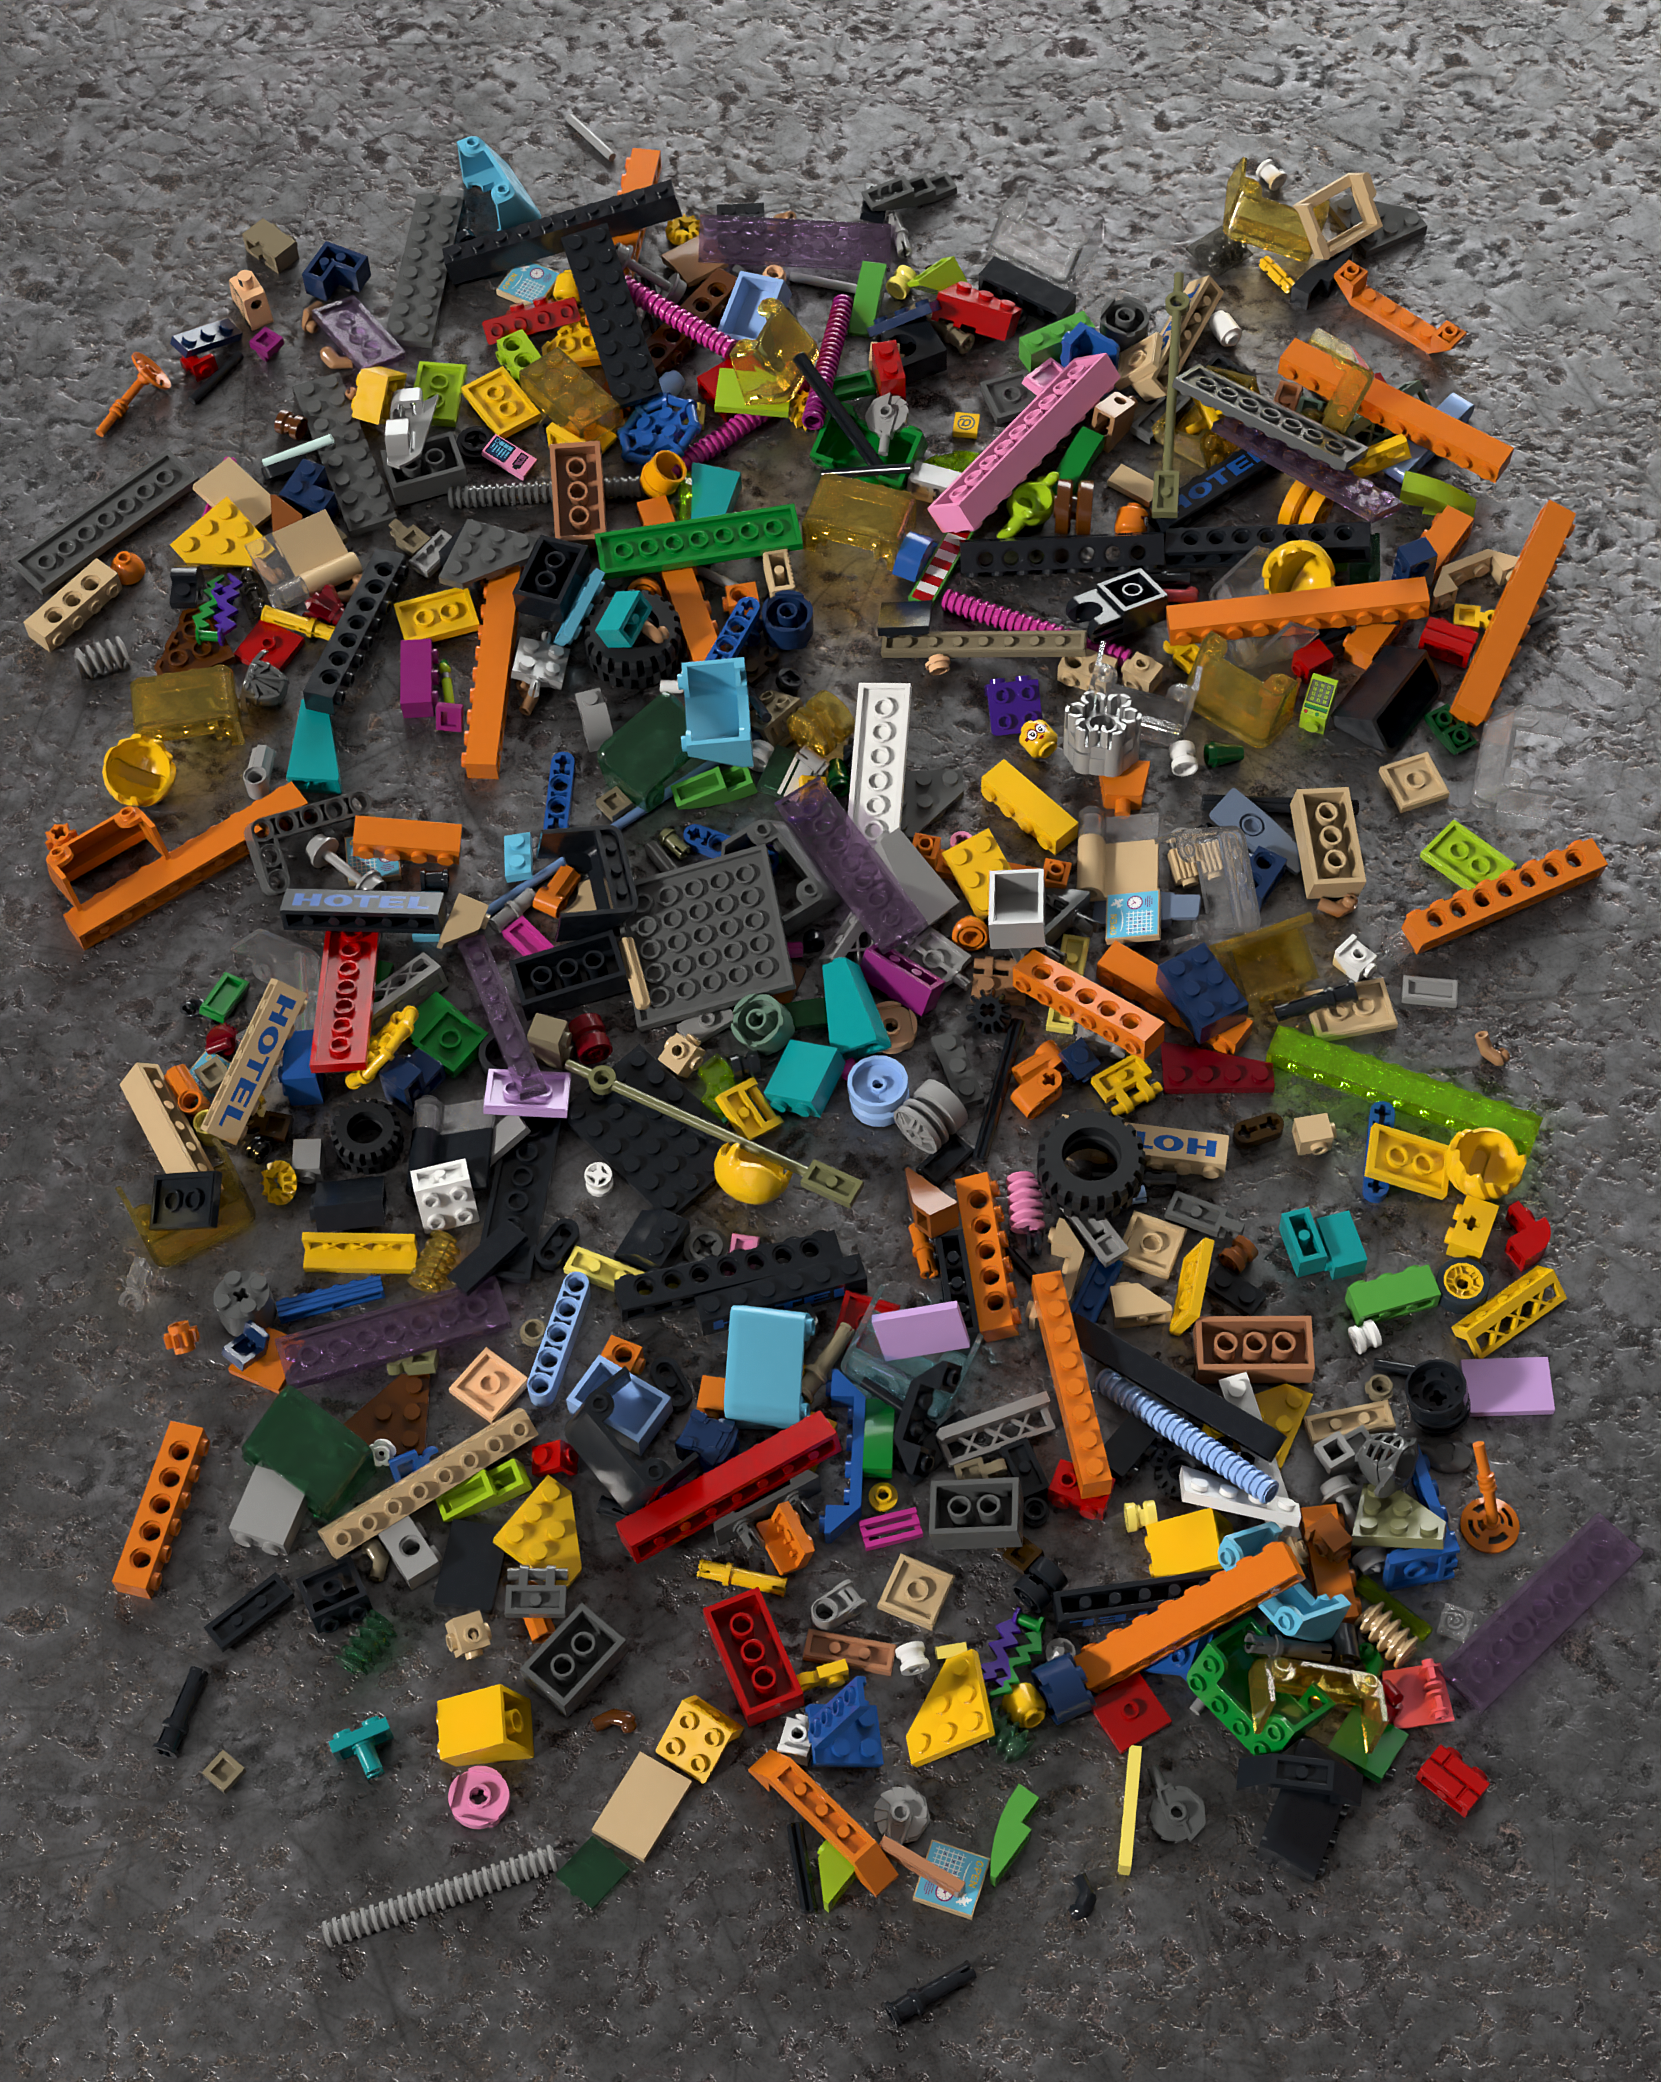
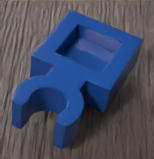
[388,1446,438,1483]

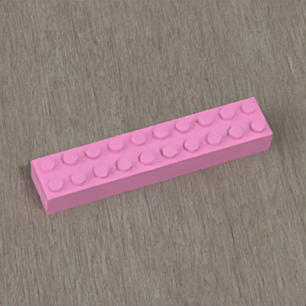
[927,353,1121,533]

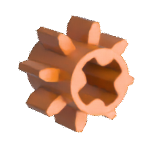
[45,823,78,850]
[163,1320,200,1355]

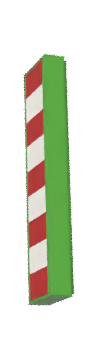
[908,530,974,607]

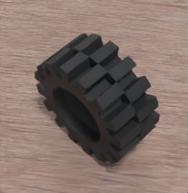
[1154,1444,1208,1501]

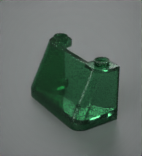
[597,692,692,813]
[241,1385,376,1522]

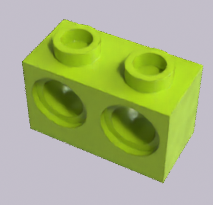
[496,329,547,389]

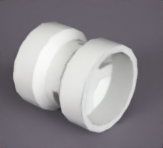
[1169,740,1198,777]

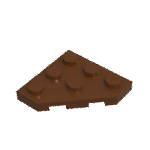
[154,602,236,692]
[337,1374,431,1459]

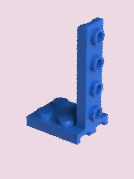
[1382,1444,1460,1592]
[805,1676,884,1768]

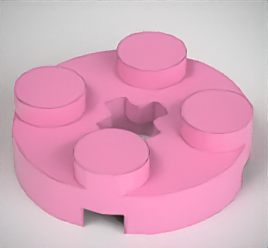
[448,1766,510,1829]

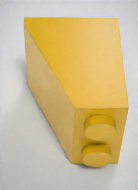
[1144,1508,1234,1578]
[436,1684,534,1767]

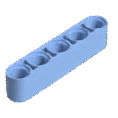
[1382,393,1475,484]
[527,1271,591,1408]

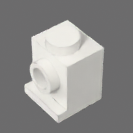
[1333,934,1377,982]
[777,1714,812,1766]

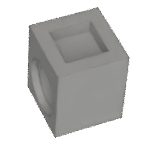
[292,1139,325,1184]

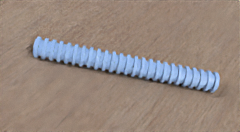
[1094,1368,1279,1504]

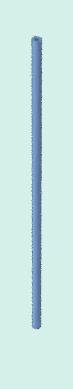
[486,730,762,916]

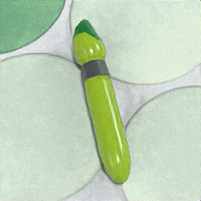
[439,659,455,704]

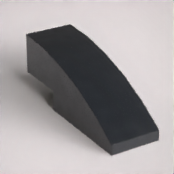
[1290,249,1353,310]

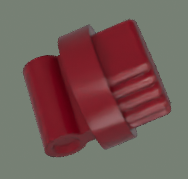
[205,1022,238,1056]
[1365,1679,1404,1725]

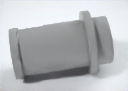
[796,744,830,776]

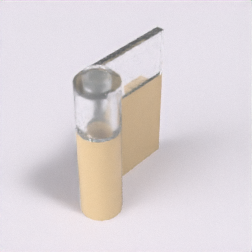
[245,509,363,610]
[1076,805,1160,902]

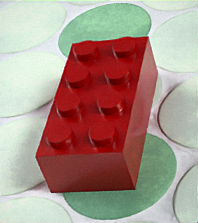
[703,1587,805,1728]

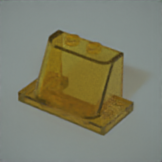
[1207,911,1320,1003]

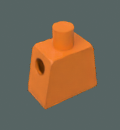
[1099,760,1150,820]

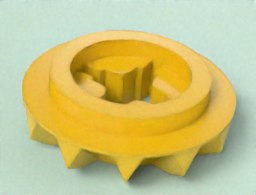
[665,214,703,245]
[260,1160,297,1205]

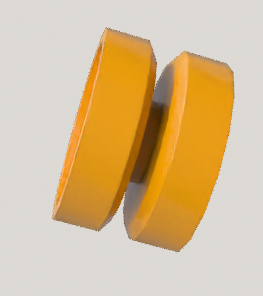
[1278,475,1336,525]

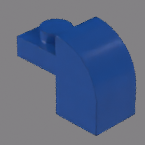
[892,531,938,582]

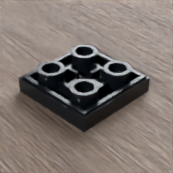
[877,600,933,638]

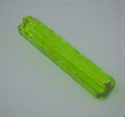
[1355,1575,1433,1641]

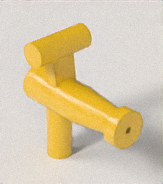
[1185,397,1232,436]

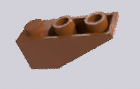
[905,1167,960,1239]

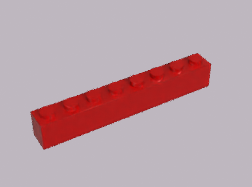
[615,1410,842,1564]

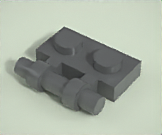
[505,1565,568,1618]

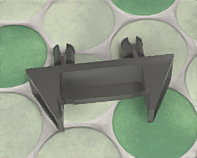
[1009,887,1100,964]
[714,1470,822,1554]

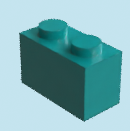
[595,591,653,648]
[1278,1207,1327,1278]
[1315,1210,1368,1280]

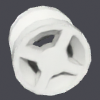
[749,740,776,772]
[584,1162,614,1197]
[1348,1319,1382,1354]
[895,1641,930,1676]

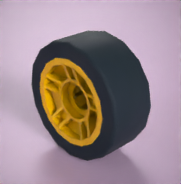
[1435,1257,1491,1314]

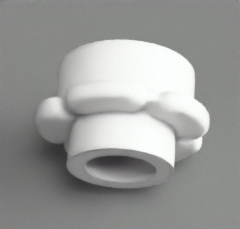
[367,1439,396,1467]

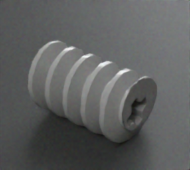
[74,636,131,680]

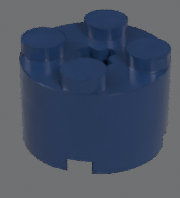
[761,590,814,650]
[1031,1652,1097,1725]

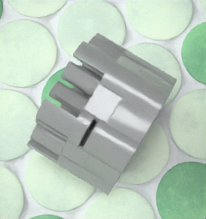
[1063,691,1142,777]

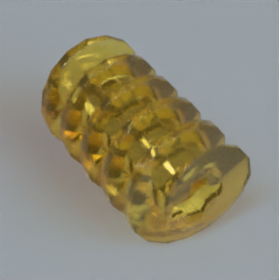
[407,1230,461,1294]

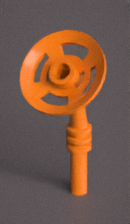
[95,352,171,437]
[1460,1441,1520,1554]

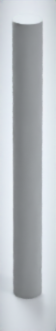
[789,271,885,299]

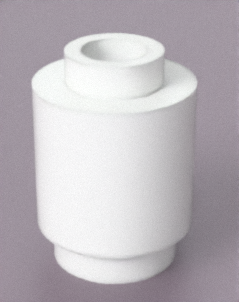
[1208,310,1242,347]

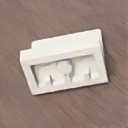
[410,1158,480,1234]

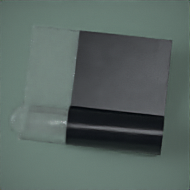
[406,1095,495,1198]

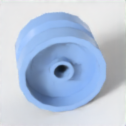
[847,1055,910,1127]

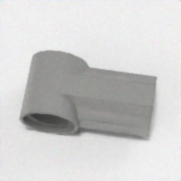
[243,745,276,800]

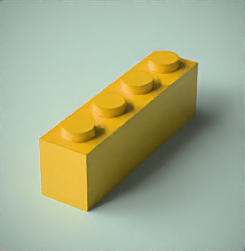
[981,759,1079,855]

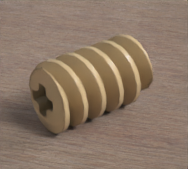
[1353,1601,1419,1669]

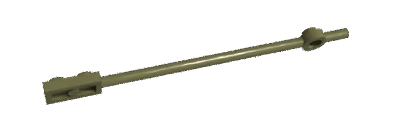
[1152,272,1190,518]
[564,1059,864,1209]

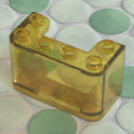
[802,473,916,571]
[130,665,245,747]

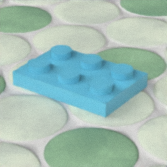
[552,568,605,647]

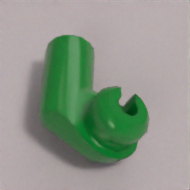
[1359,1642,1384,1689]

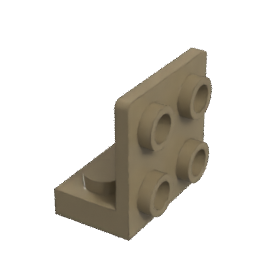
[749,690,812,754]

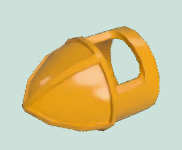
[639,450,687,498]

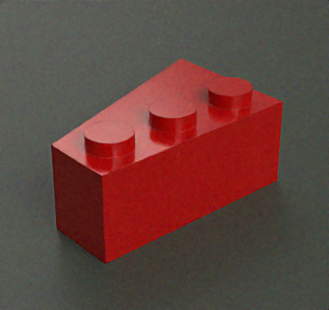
[931,281,1022,341]

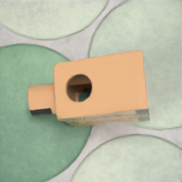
[229,270,274,331]

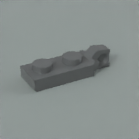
[1165,1190,1245,1239]

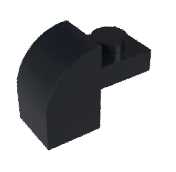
[170,565,205,609]

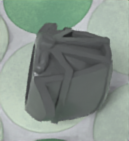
[240,649,290,713]
[1357,1432,1419,1498]

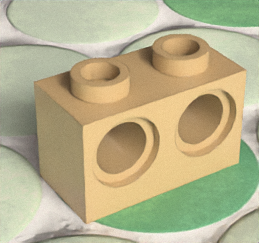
[1057,648,1118,695]

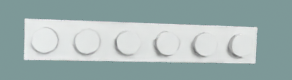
[1219,1372,1302,1542]

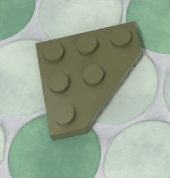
[1352,1483,1447,1550]

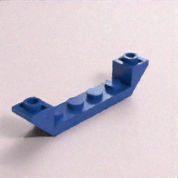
[819,1369,866,1543]

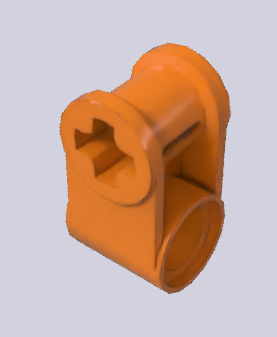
[1010,1068,1062,1120]

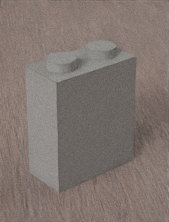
[229,1465,315,1556]

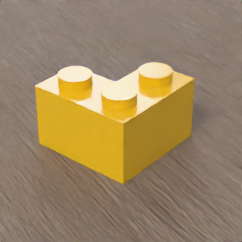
[351,366,407,425]

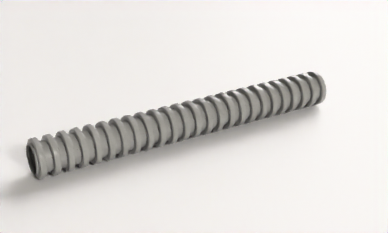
[321,1844,559,1948]

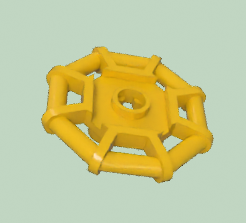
[345,1006,419,1089]

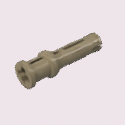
[910,302,975,354]
[801,1322,856,1404]

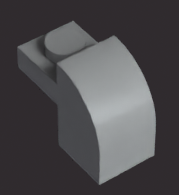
[575,688,615,752]
[1314,1424,1370,1478]

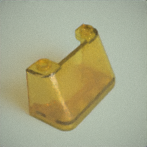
[729,298,819,405]
[1182,631,1298,748]

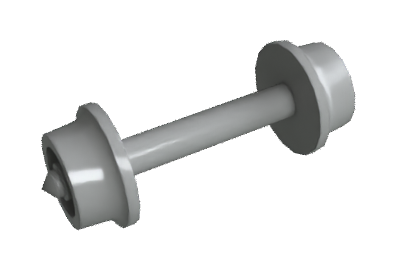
[615,242,687,304]
[305,834,387,891]
[1320,1475,1389,1575]

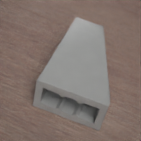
[871,827,960,939]

